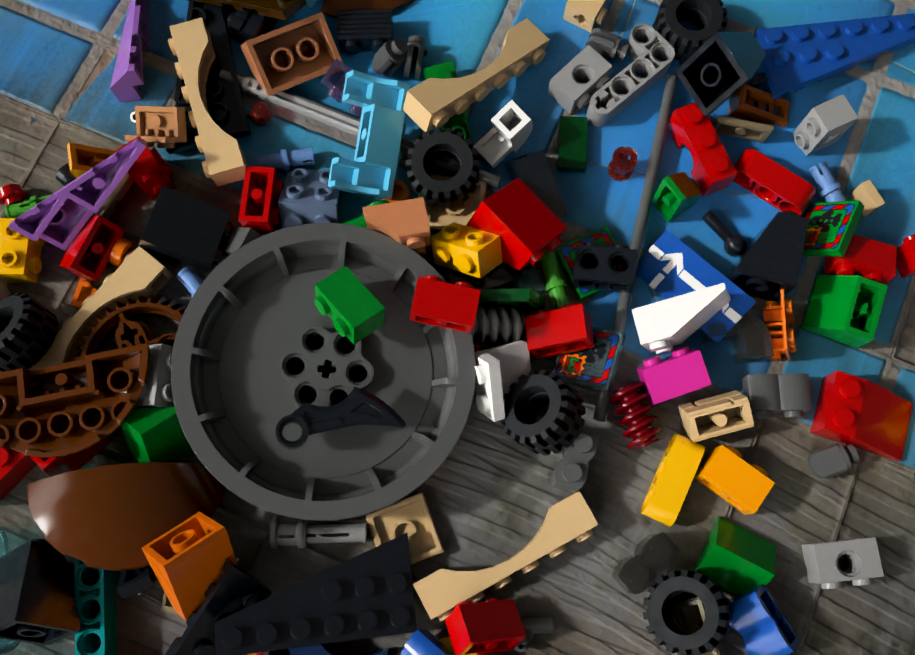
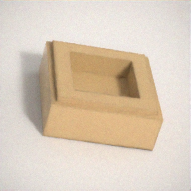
[849,179,885,218]

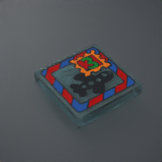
[553,327,626,392]

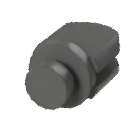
[585,28,629,61]
[403,35,428,80]
[372,38,408,77]
[807,443,859,479]

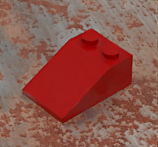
[810,370,913,461]

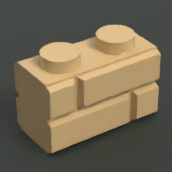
[678,390,754,442]

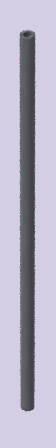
[593,74,678,422]

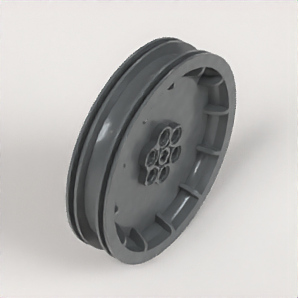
[171,223,476,521]

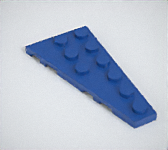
[753,13,915,100]

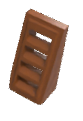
[728,84,791,127]

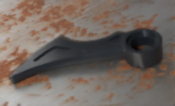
[276,387,406,450]

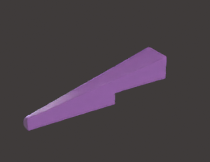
[110,0,150,102]
[8,138,147,251]

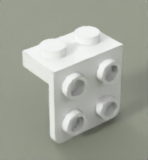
[474,340,531,422]

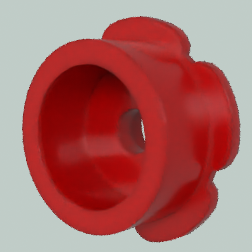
[0,184,27,206]

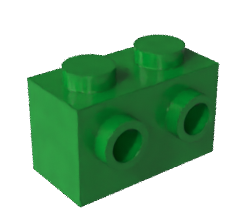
[314,266,385,344]

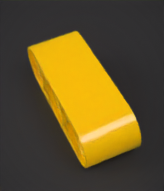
[641,433,705,527]

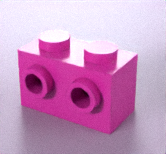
[635,346,712,405]

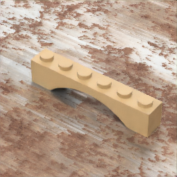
[168,17,247,187]
[403,18,550,132]
[28,246,174,370]
[413,491,599,621]

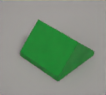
[121,407,194,463]
[694,516,776,596]

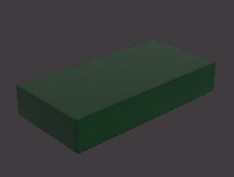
[557,116,588,173]

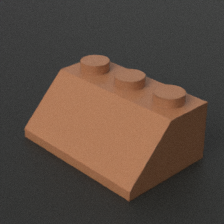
[240,12,344,97]
[362,197,433,263]

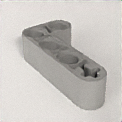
[586,23,675,127]

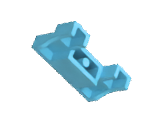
[327,70,410,199]

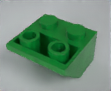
[801,274,888,348]

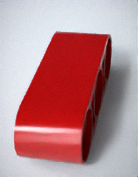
[733,149,816,216]

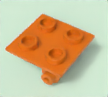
[762,289,797,362]

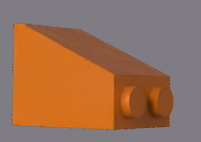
[141,511,238,621]

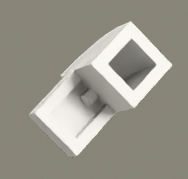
[473,100,533,169]

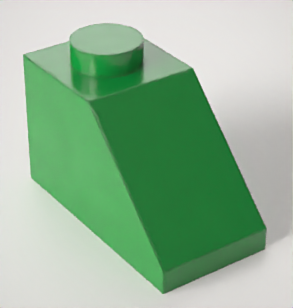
[652,172,702,223]

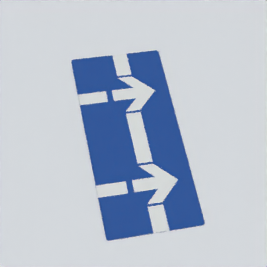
[636,230,756,343]

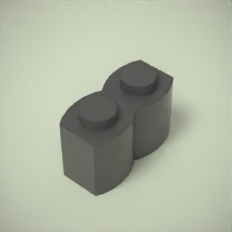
[742,374,812,420]
[551,426,599,494]

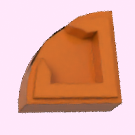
[71,278,97,309]

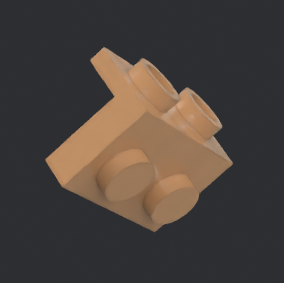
[125,106,187,148]

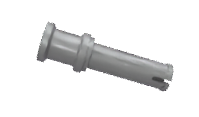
[270,520,367,549]

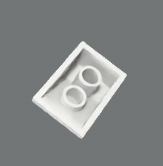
[632,283,731,355]

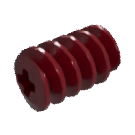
[609,382,664,450]

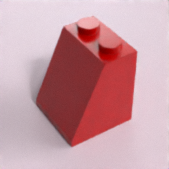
[466,178,567,271]

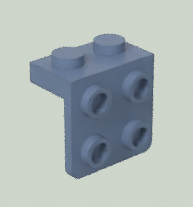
[278,168,341,229]

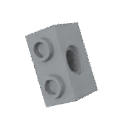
[547,45,613,114]
[792,94,859,156]
[801,537,884,589]

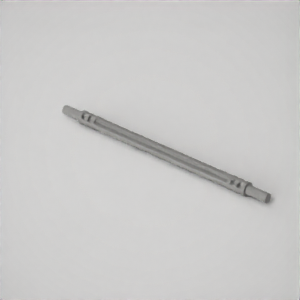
[219,69,502,188]

